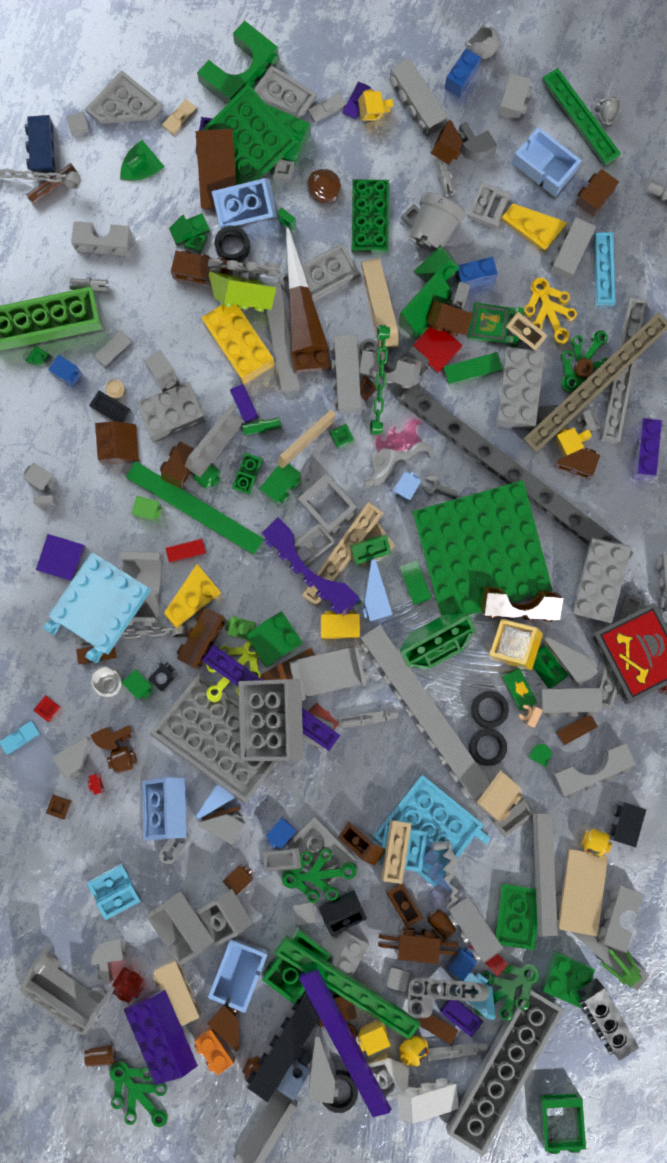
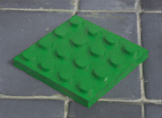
[195,83,299,185]

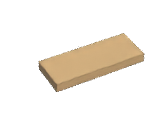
[162,99,197,135]

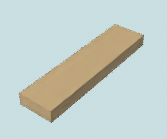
[277,409,336,468]

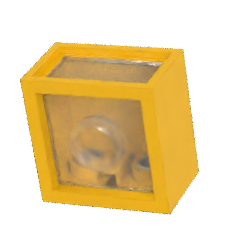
[489,619,543,671]

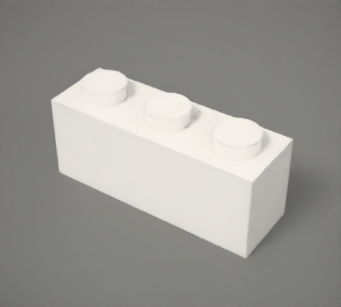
[397,1078,459,1124]

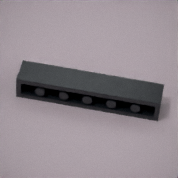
[246,988,335,1103]

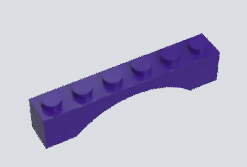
[262,517,360,616]

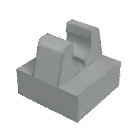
[577,409,602,432]

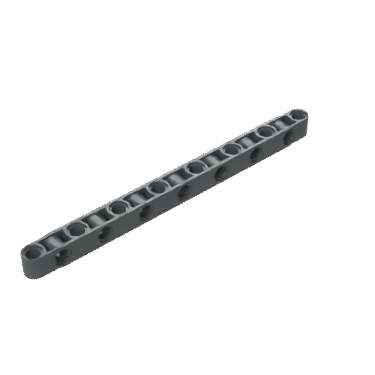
[396,386,633,560]

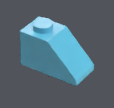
[456,972,496,1020]

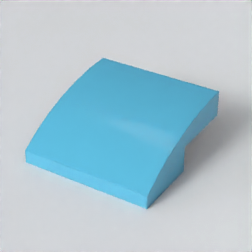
[379,825,428,872]
[87,863,141,920]

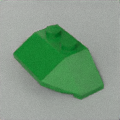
[399,613,476,669]

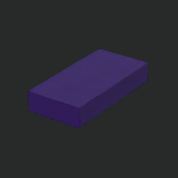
[439,1000,484,1038]

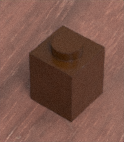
[222,864,254,895]

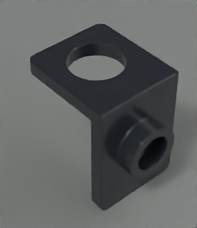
[149,662,177,691]

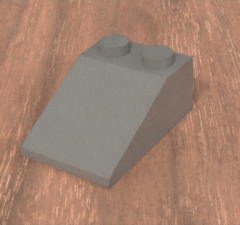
[308,1025,339,1104]

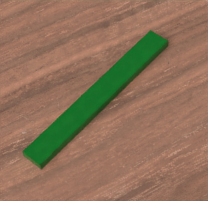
[125,461,264,555]
[274,935,421,1040]

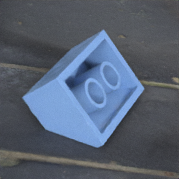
[142,778,187,841]

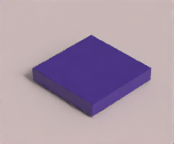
[36,534,85,581]

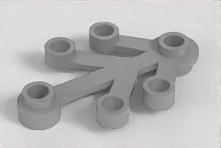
[208,259,281,279]

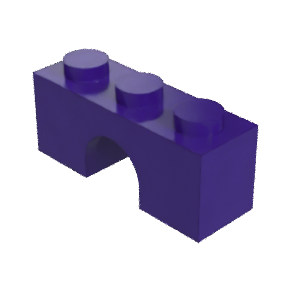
[632,418,662,481]

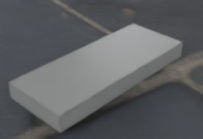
[308,93,346,123]
[94,330,132,367]

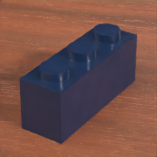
[25,115,56,176]

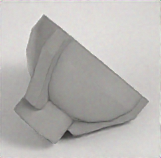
[595,97,621,125]

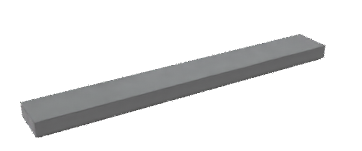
[600,297,647,444]

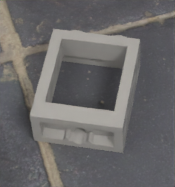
[298,473,357,534]

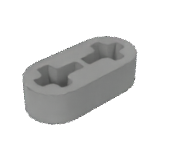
[159,832,189,864]

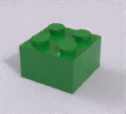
[539,950,595,1008]

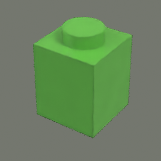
[131,496,163,523]

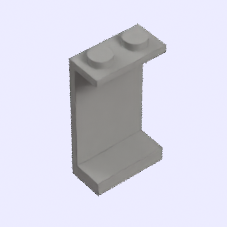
[121,551,162,627]
[289,646,369,701]

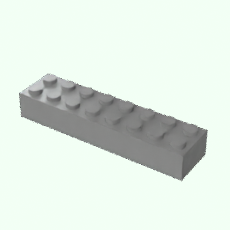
[446,988,564,1156]

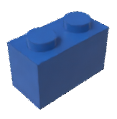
[445,48,481,98]
[455,257,498,288]

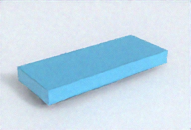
[0,720,40,755]

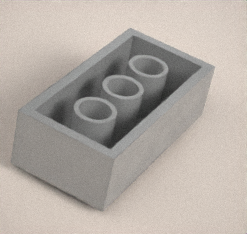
[495,347,545,431]
[572,537,631,623]

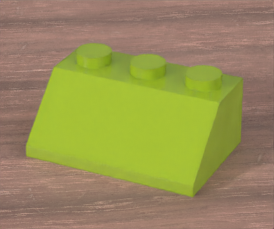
[209,272,276,312]

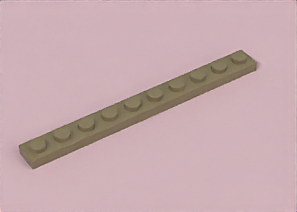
[522,312,667,453]

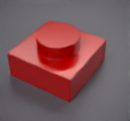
[88,773,105,795]

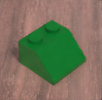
[245,611,303,668]

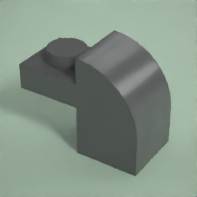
[458,122,497,161]

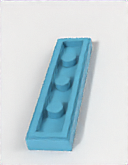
[593,232,616,306]

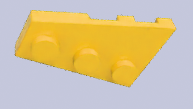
[501,204,568,253]
[164,564,221,629]

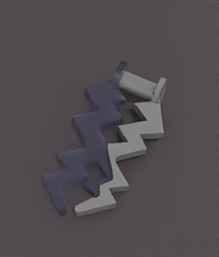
[423,840,459,912]

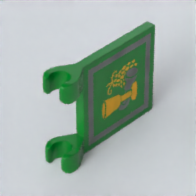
[468,302,524,347]

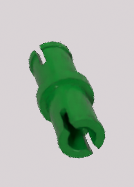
[242,417,282,436]

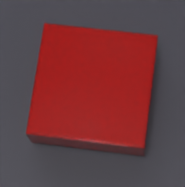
[33,695,61,722]

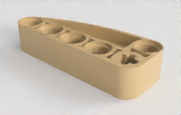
[361,258,398,349]

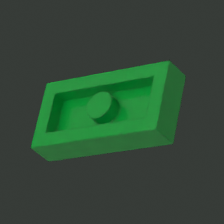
[349,534,391,565]

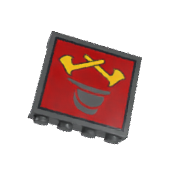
[589,603,667,704]

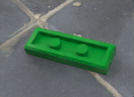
[443,352,503,386]

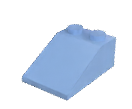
[212,178,277,229]

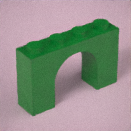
[197,20,279,104]

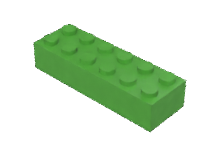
[0,286,103,351]

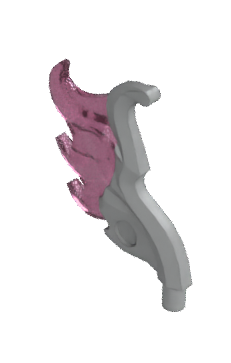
[363,419,434,487]

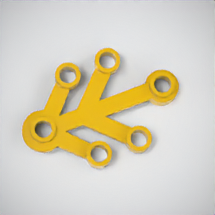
[524,278,577,345]

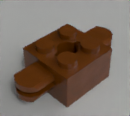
[378,926,459,964]

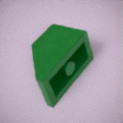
[413,246,460,282]

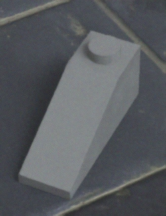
[542,637,598,687]

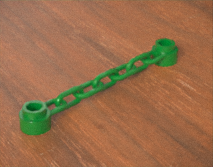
[370,325,390,435]

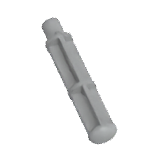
[338,709,398,729]
[426,1042,488,1061]

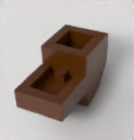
[90,725,135,750]

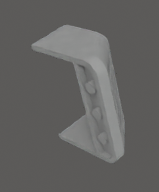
[20,943,115,1035]

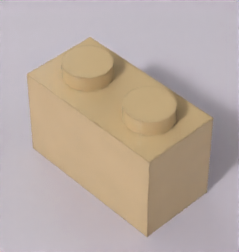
[506,311,548,351]

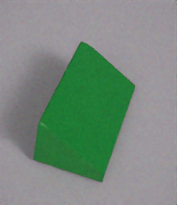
[533,645,568,689]

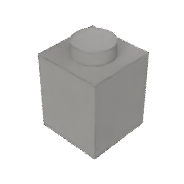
[23,462,56,494]

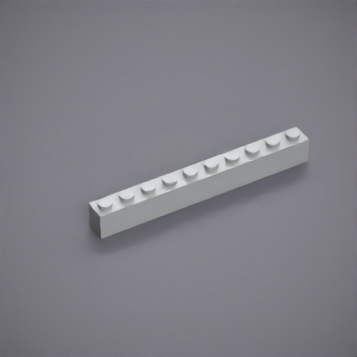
[360,625,491,800]

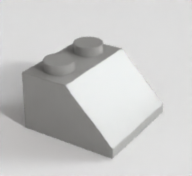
[321,929,369,977]

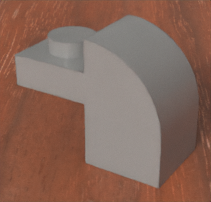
[91,937,126,984]

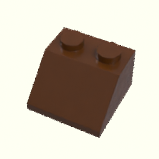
[95,421,139,465]

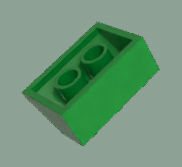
[267,104,311,165]
[398,271,453,339]
[261,926,331,1004]

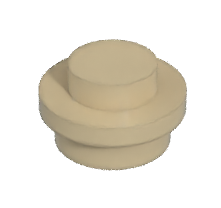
[105,379,125,398]

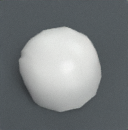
[91,666,122,697]

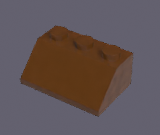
[176,608,227,670]

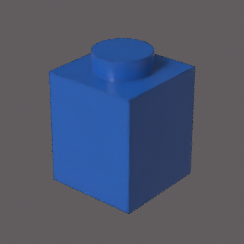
[48,355,81,387]
[266,817,297,849]
[445,946,477,981]

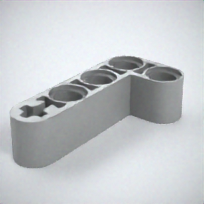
[408,978,489,1018]

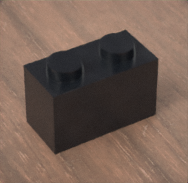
[608,801,647,848]
[318,890,367,936]

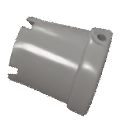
[409,192,466,252]

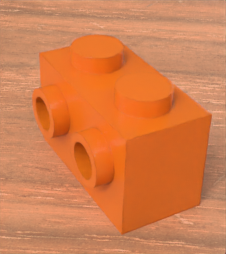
[194,1027,236,1076]

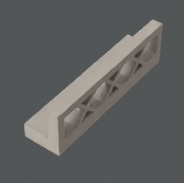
[185,404,244,477]

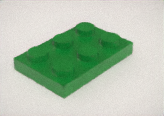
[495,883,537,950]

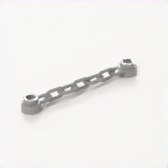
[0,169,81,189]
[76,623,187,645]

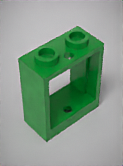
[539,1093,586,1154]

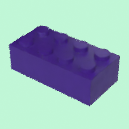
[123,990,198,1085]

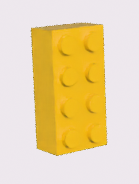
[201,304,275,384]

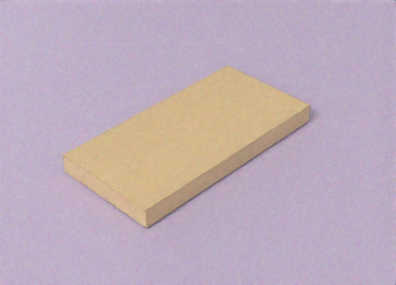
[557,849,608,937]

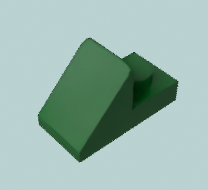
[169,213,210,246]

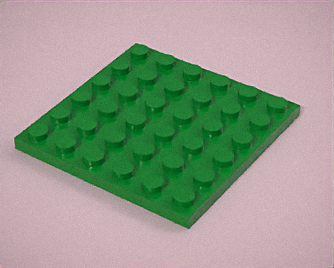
[412,480,553,616]

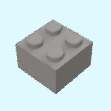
[195,889,253,947]

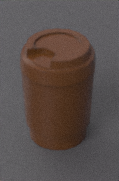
[426,907,457,940]
[84,1045,116,1067]

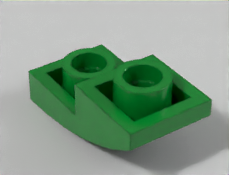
[232,452,263,495]
[400,560,432,605]

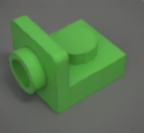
[225,615,256,640]

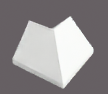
[367,1051,409,1101]

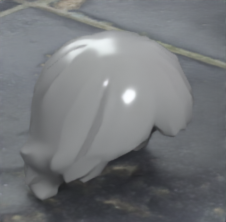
[465,25,500,59]

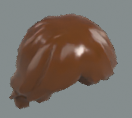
[306,169,341,203]

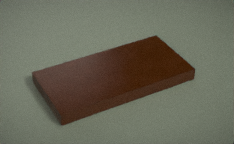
[195,129,237,209]

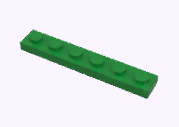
[542,68,621,166]

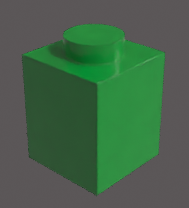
[122,669,154,700]

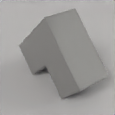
[451,282,471,310]

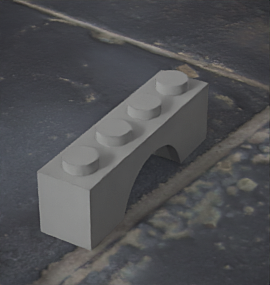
[552,743,636,798]

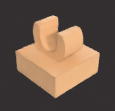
[518,705,543,728]

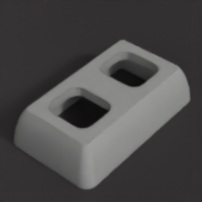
[295,524,335,566]

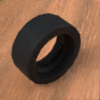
[214,226,250,263]
[471,691,509,728]
[469,729,507,766]
[322,1070,358,1113]

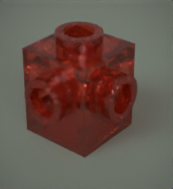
[112,967,144,1004]

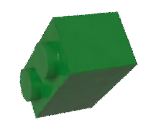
[259,463,302,506]

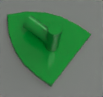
[120,140,165,181]

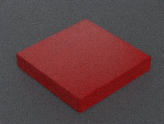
[413,324,463,374]

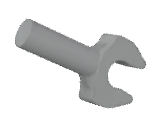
[422,475,458,498]

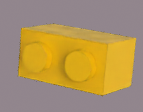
[321,611,360,639]
[357,1020,391,1056]

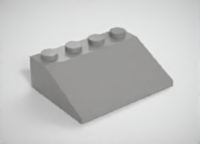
[239,679,304,761]

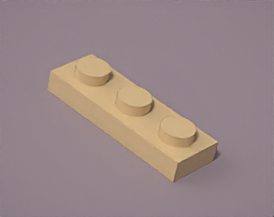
[381,820,411,884]

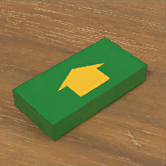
[502,668,538,711]

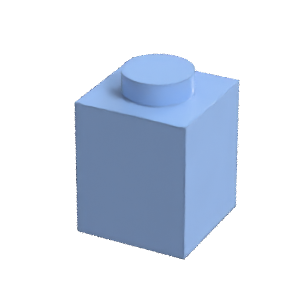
[393,472,421,504]

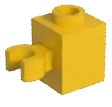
[358,89,394,121]
[554,428,592,457]

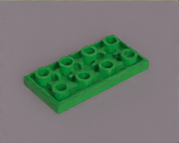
[351,179,389,252]

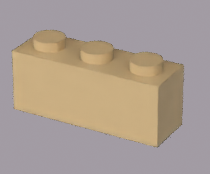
[152,959,202,1026]

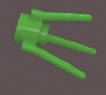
[600,949,642,987]

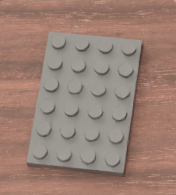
[150,674,278,805]

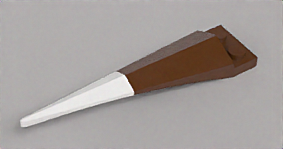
[286,227,332,373]

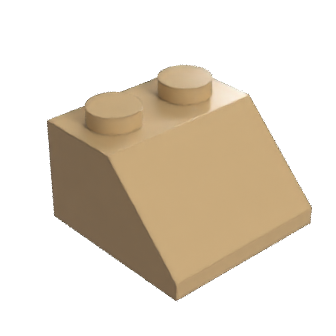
[477,771,523,823]

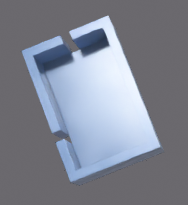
[512,127,582,197]
[208,937,269,1013]

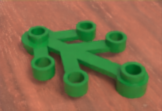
[560,330,608,393]
[281,848,358,903]
[474,964,540,1021]
[109,1061,168,1127]

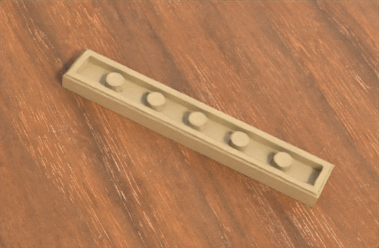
[302,502,384,606]

